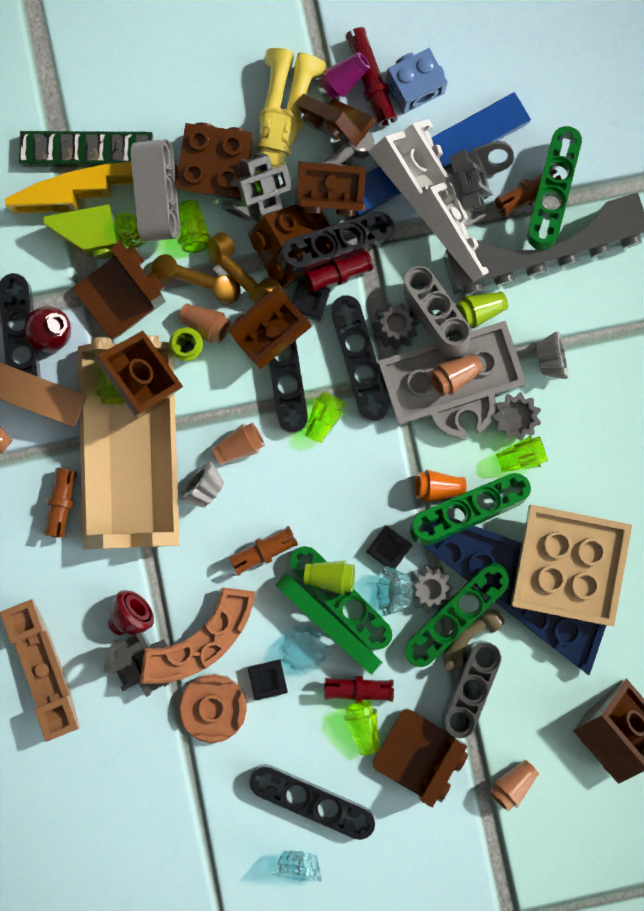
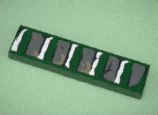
[19,131,154,167]

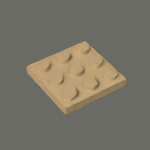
[510,505,632,627]

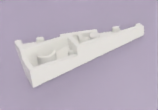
[368,119,489,282]

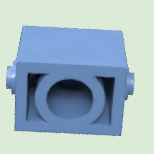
[386,48,448,114]

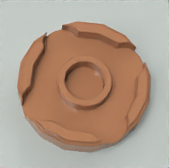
[178,673,247,743]

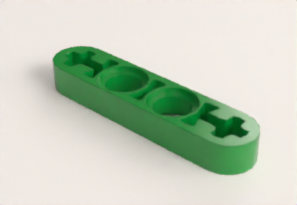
[527,126,582,250]
[410,473,531,546]
[290,546,393,650]
[405,563,509,667]
[274,572,383,675]

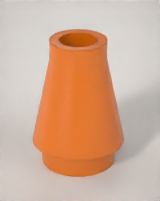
[415,469,467,503]

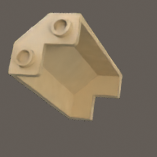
[78,335,180,549]

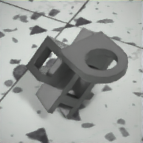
[450,141,514,213]
[221,153,293,221]
[104,632,169,697]

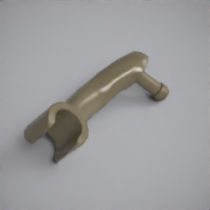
[443,609,505,671]

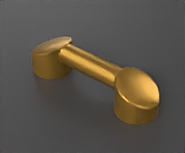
[207,232,282,304]
[151,254,241,305]

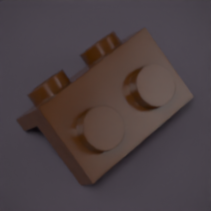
[295,94,375,147]
[295,161,367,216]
[227,286,312,370]

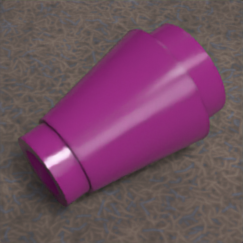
[320,52,370,100]

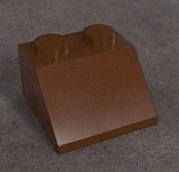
[94,331,184,418]
[573,678,644,784]

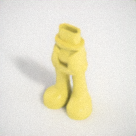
[256,48,326,166]

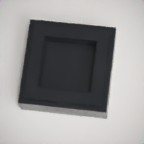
[291,279,331,322]
[366,525,413,572]
[247,659,288,701]

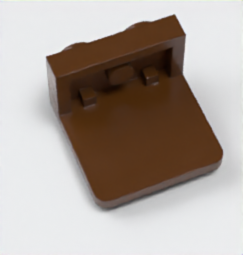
[176,122,254,199]
[247,204,330,290]
[75,240,166,339]
[372,708,468,808]

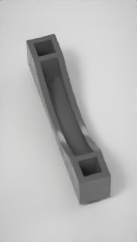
[443,193,644,296]

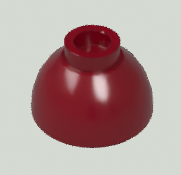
[24,306,71,353]
[108,590,154,636]

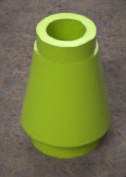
[456,291,508,328]
[169,327,203,361]
[304,560,355,595]

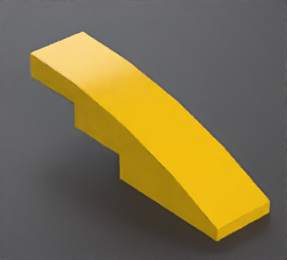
[5,162,133,214]

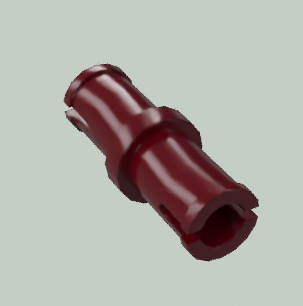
[304,251,373,293]
[324,676,394,704]

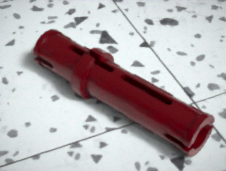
[345,27,398,127]

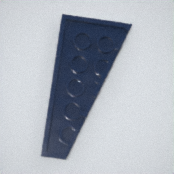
[421,514,607,676]

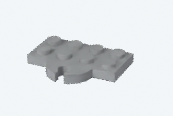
[377,320,527,439]

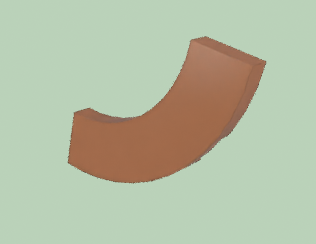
[140,587,255,684]

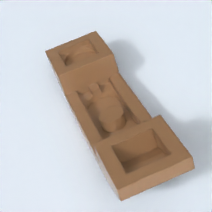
[0,362,87,427]
[0,599,80,742]

